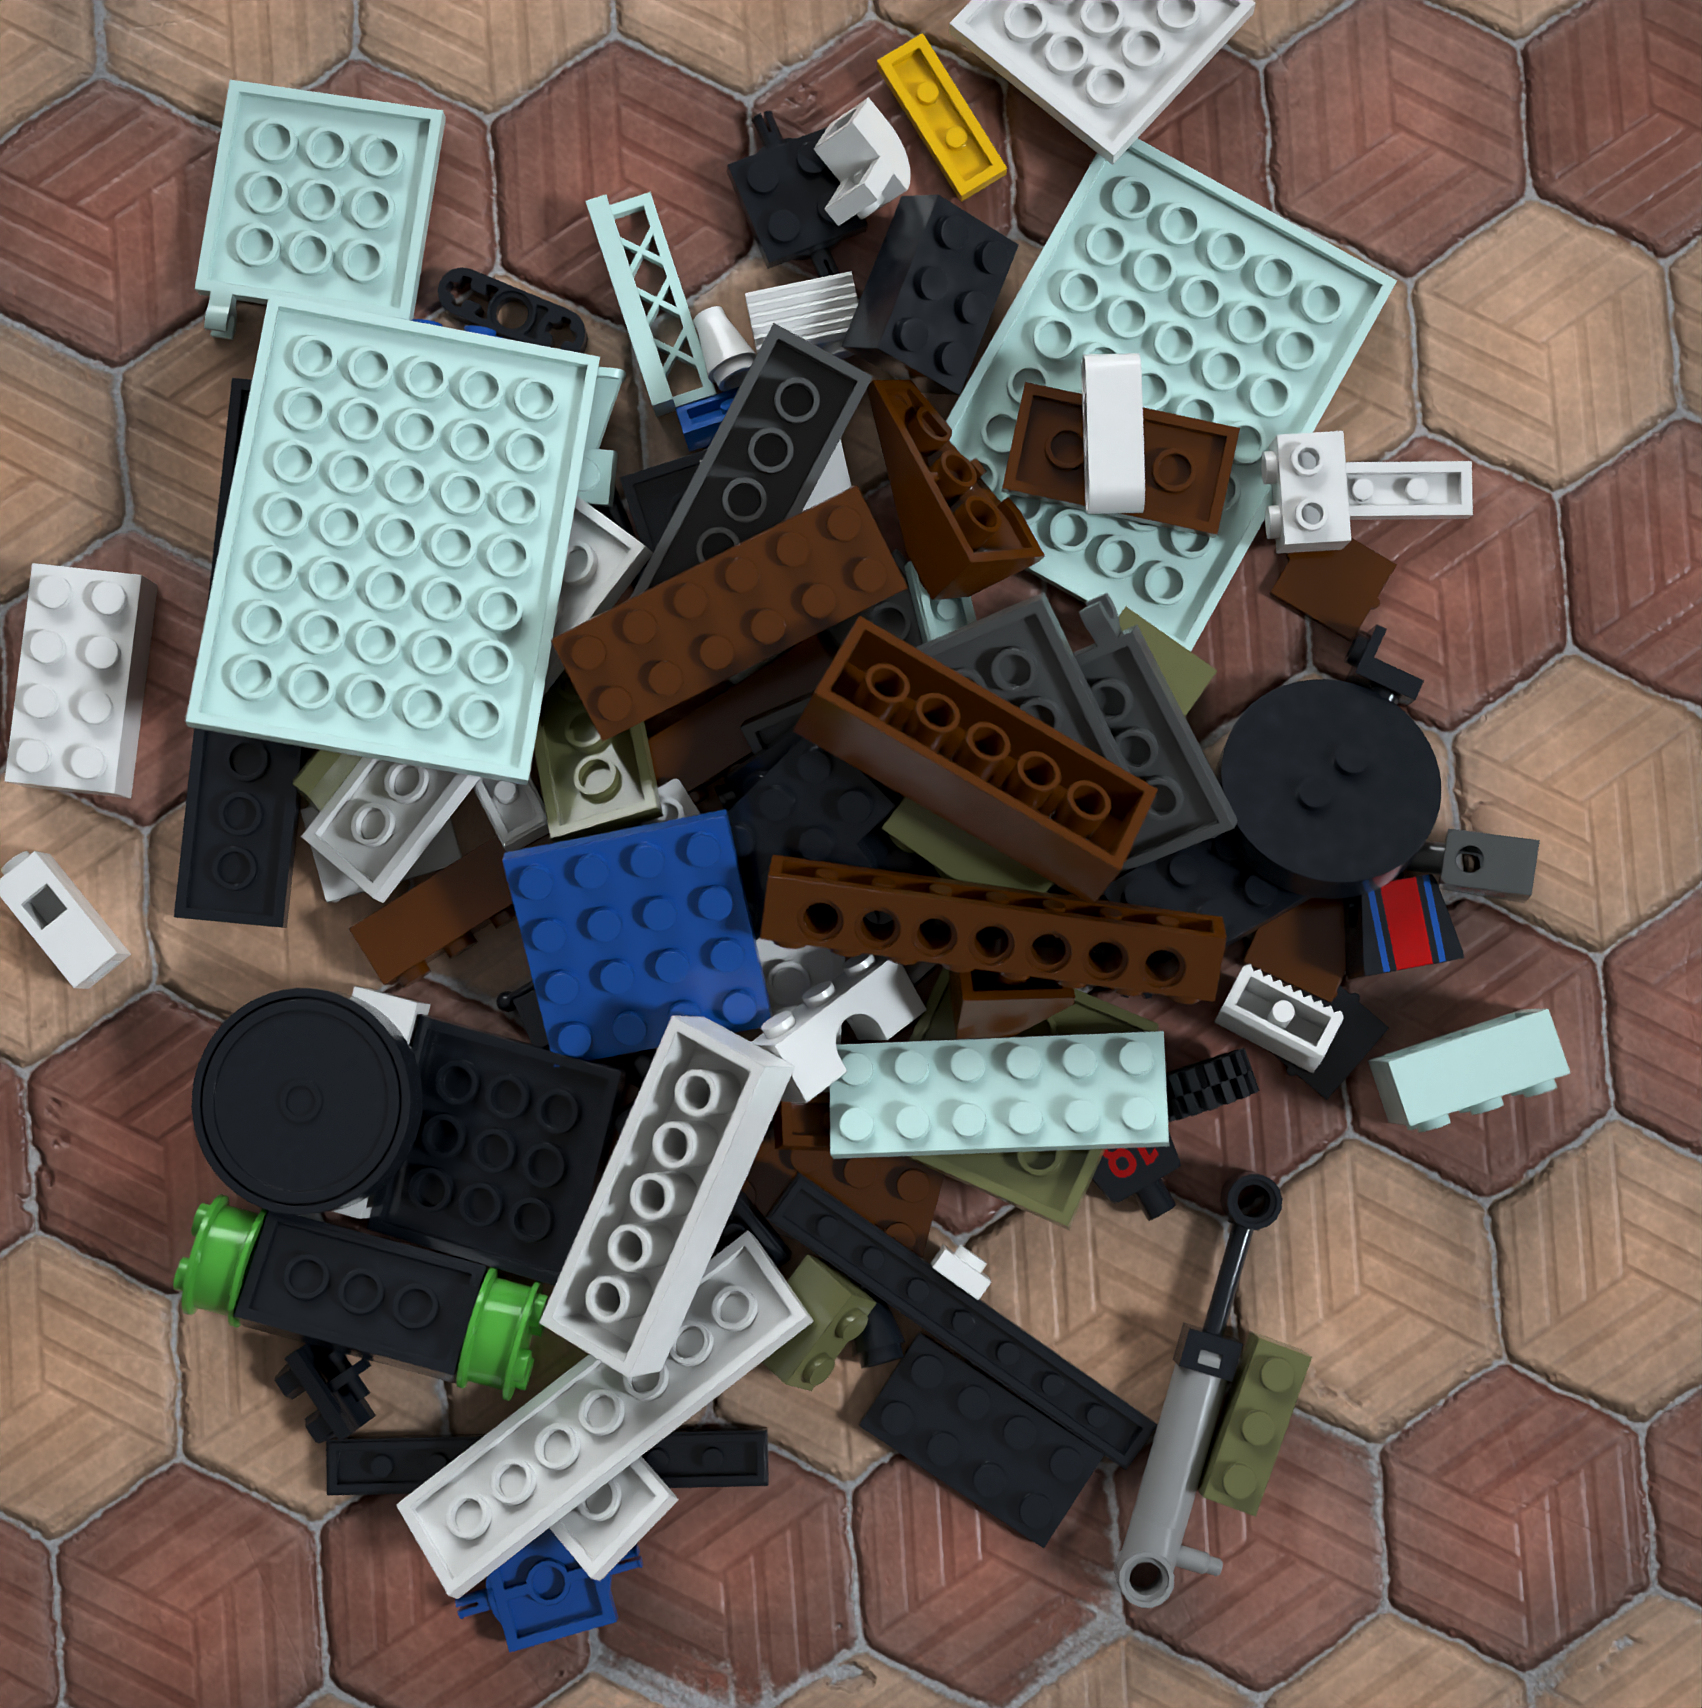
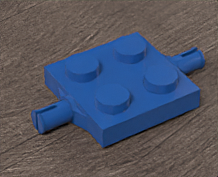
[455,1528,643,1653]

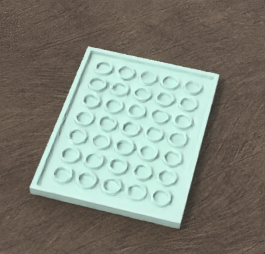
[946,138,1397,652]
[186,294,600,785]

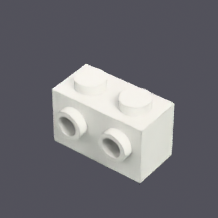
[1261,431,1351,554]

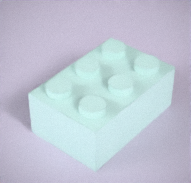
[1368,1009,1570,1133]

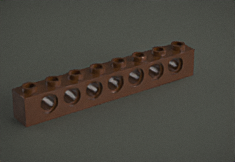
[760,855,1227,1004]

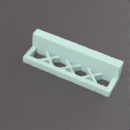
[586,192,717,417]

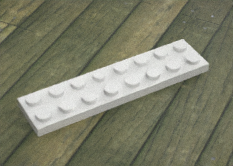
[301,496,653,903]
[396,1230,814,1599]

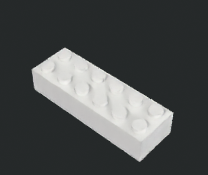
[539,1016,795,1378]

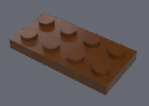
[1001,382,1240,538]

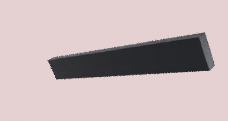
[766,1171,1158,1470]
[326,1428,769,1496]

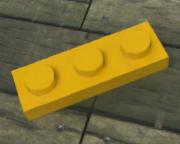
[877,33,1007,202]

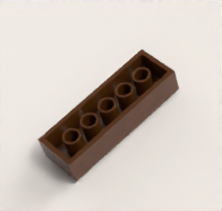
[551,485,908,741]
[793,616,1158,905]

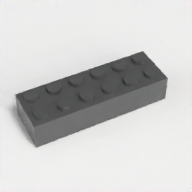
[630,323,873,598]

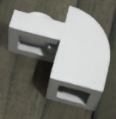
[814,97,911,226]

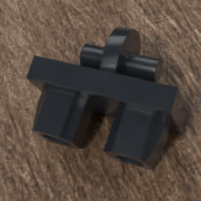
[274,1343,376,1443]

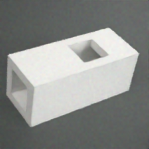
[0,851,131,989]

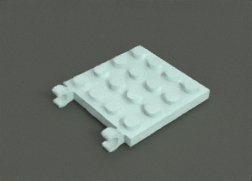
[195,80,446,340]

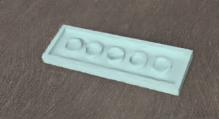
[830,1031,1169,1159]

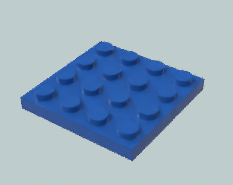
[502,809,773,1067]

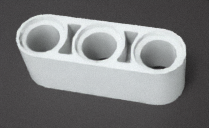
[1082,353,1145,514]

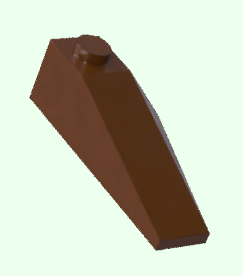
[867,379,1045,600]
[945,922,1075,1039]

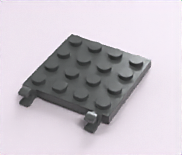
[1046,593,1237,895]

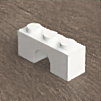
[752,953,926,1103]

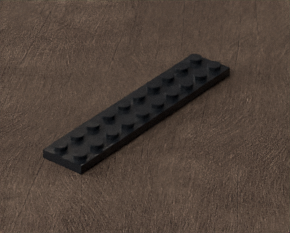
[174,378,306,928]

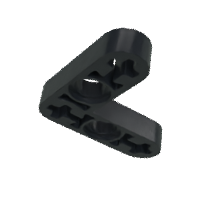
[438,267,588,354]

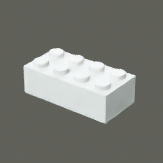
[5,563,158,798]

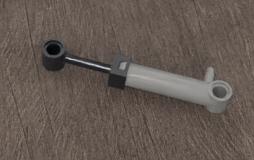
[1114,1171,1282,1608]

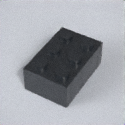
[841,194,1019,395]

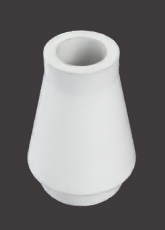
[693,306,757,391]

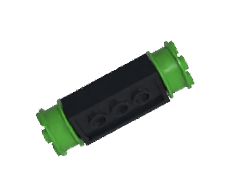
[173,1194,548,1401]

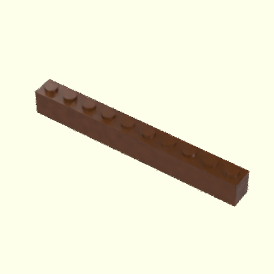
[349,634,833,988]

